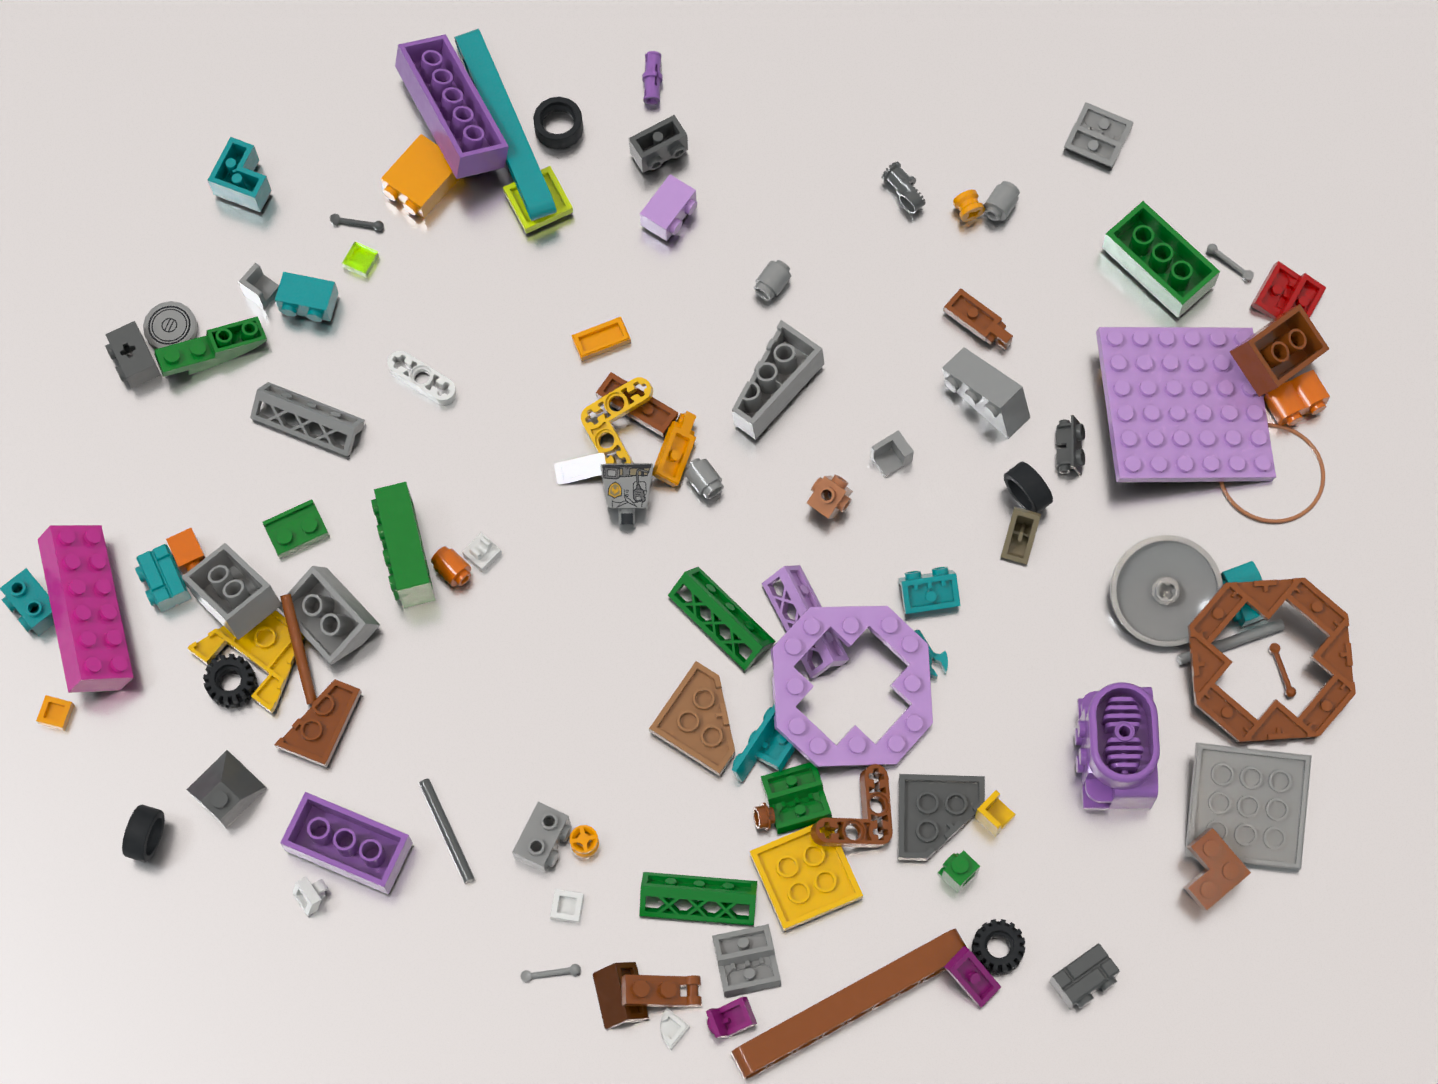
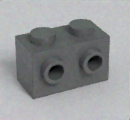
[629,115,688,173]

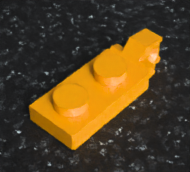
[652,411,696,487]

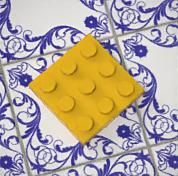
[750,825,863,931]

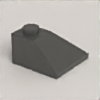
[186,750,267,828]

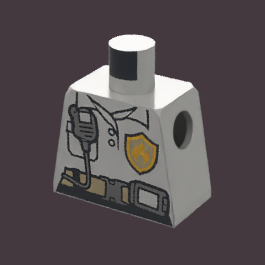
[600,463,653,524]

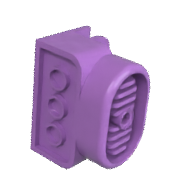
[1074,682,1160,809]

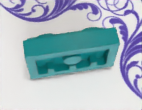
[898,567,961,614]

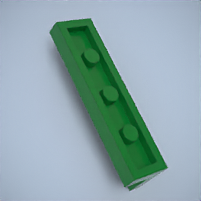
[668,567,776,670]
[639,872,758,925]

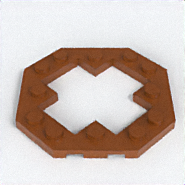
[1188,578,1356,742]

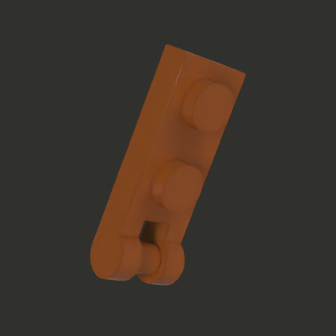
[621,974,702,1008]

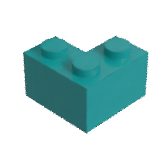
[207,137,272,212]

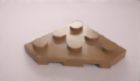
[649,661,735,776]

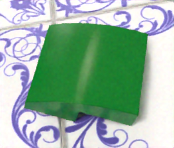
[761,762,832,834]

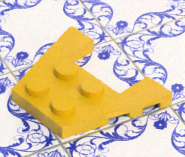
[187,610,305,713]

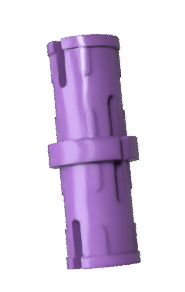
[642,51,663,105]

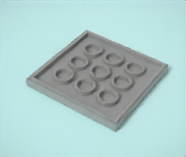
[1185,743,1312,870]

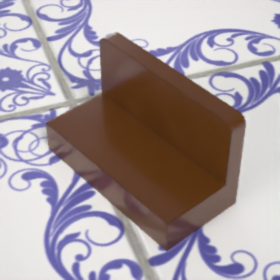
[593,962,649,1029]

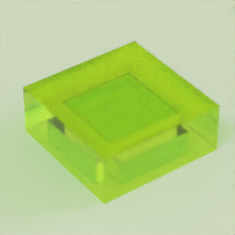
[342,242,379,278]

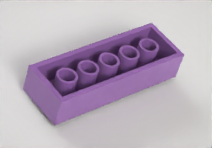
[395,34,509,179]

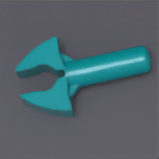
[915,630,948,679]

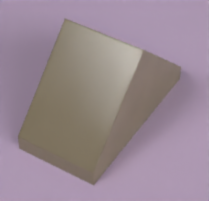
[1001,507,1041,565]

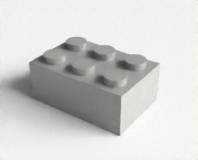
[182,543,282,640]

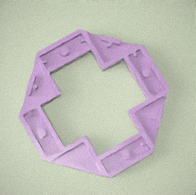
[771,606,933,767]

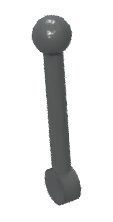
[330,214,384,231]

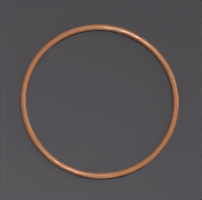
[1219,423,1325,523]

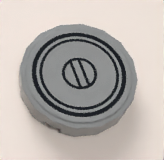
[143,301,198,349]

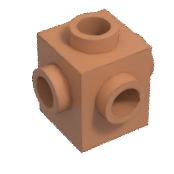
[807,474,853,519]

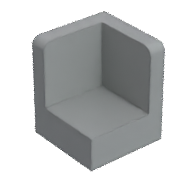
[238,263,279,309]
[870,430,914,477]

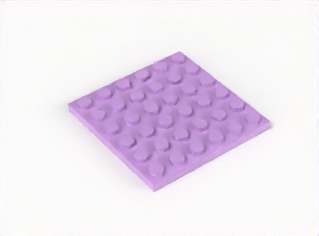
[1096,327,1276,482]

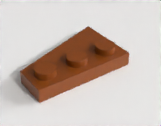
[274,679,362,768]

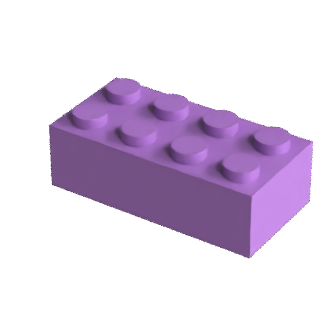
[280,792,413,895]

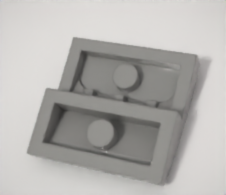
[1064,102,1133,168]
[712,924,781,997]

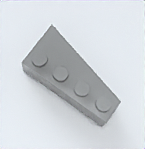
[732,320,825,440]

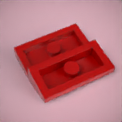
[1251,261,1326,319]

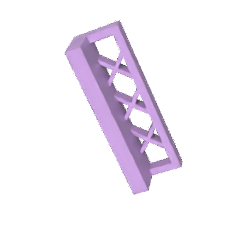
[762,565,849,678]

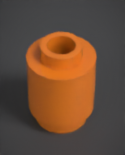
[431,546,471,587]

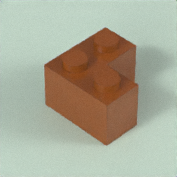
[1183,828,1251,910]

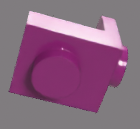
[706,997,757,1038]

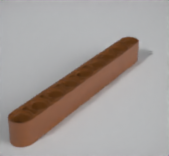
[730,928,967,1079]

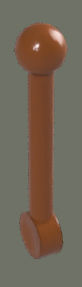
[1269,643,1296,698]

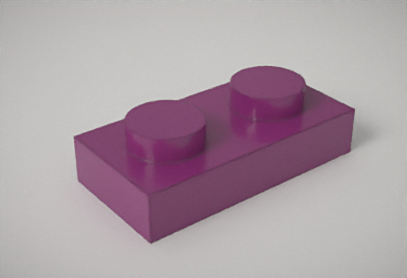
[944,946,1001,1008]

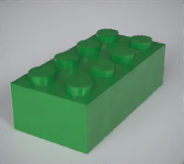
[1102,201,1220,318]
[371,482,436,608]

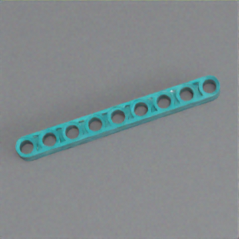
[454,28,557,221]

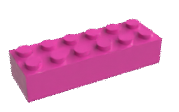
[37,525,134,693]

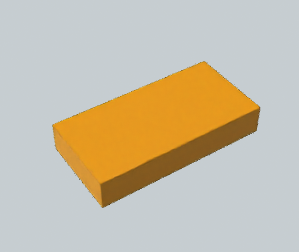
[571,317,631,361]

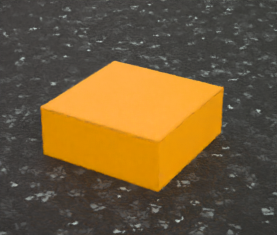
[36,695,74,731]

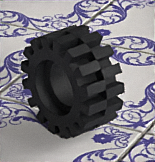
[203,654,257,708]
[972,919,1026,975]

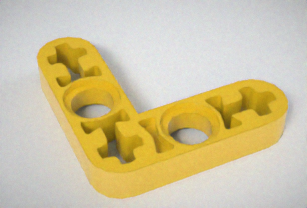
[581,377,653,463]

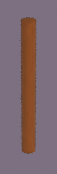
[280,594,317,705]

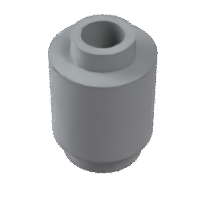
[984,181,1020,221]
[754,260,791,301]
[685,458,724,499]

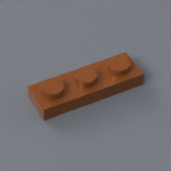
[596,372,678,437]

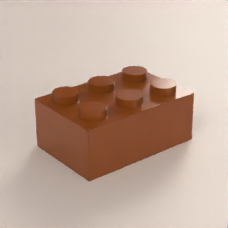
[1229,304,1329,397]

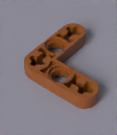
[810,764,893,848]

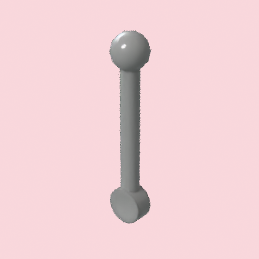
[1207,244,1254,282]
[520,964,581,983]

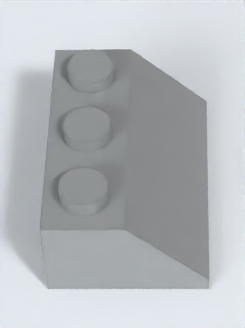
[279,566,380,664]

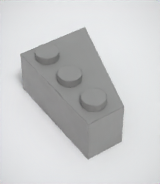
[942,347,1031,439]

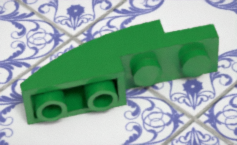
[154,316,267,377]

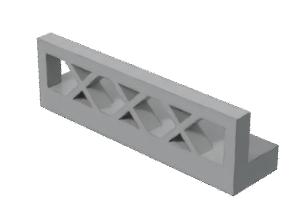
[250,382,365,456]

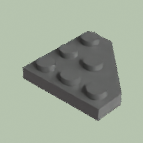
[898,774,985,861]

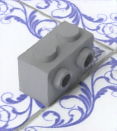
[512,802,572,873]

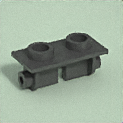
[1056,415,1085,475]

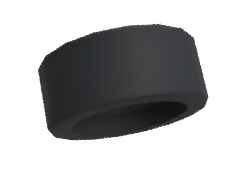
[533,96,583,149]
[1004,461,1053,513]
[122,804,165,863]

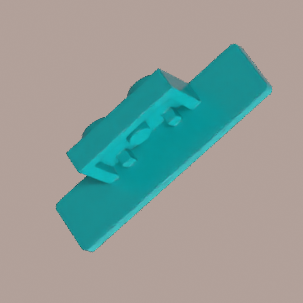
[732,704,796,782]

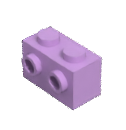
[640,175,698,241]

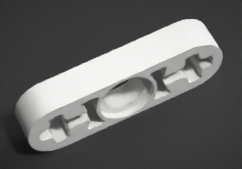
[387,351,457,405]

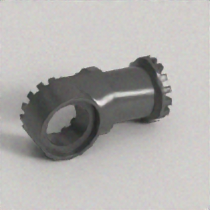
[881,161,926,214]

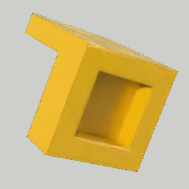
[974,790,1016,837]

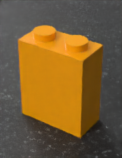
[381,134,460,219]

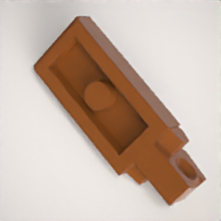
[943,289,1013,350]

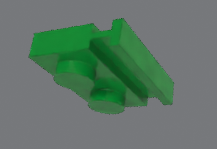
[262,499,330,559]

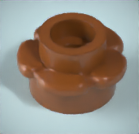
[753,802,775,831]

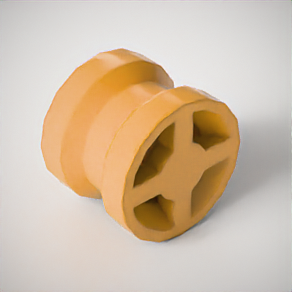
[953,189,985,222]
[570,825,599,858]

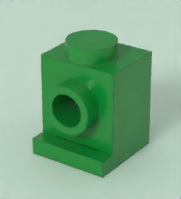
[937,850,980,893]

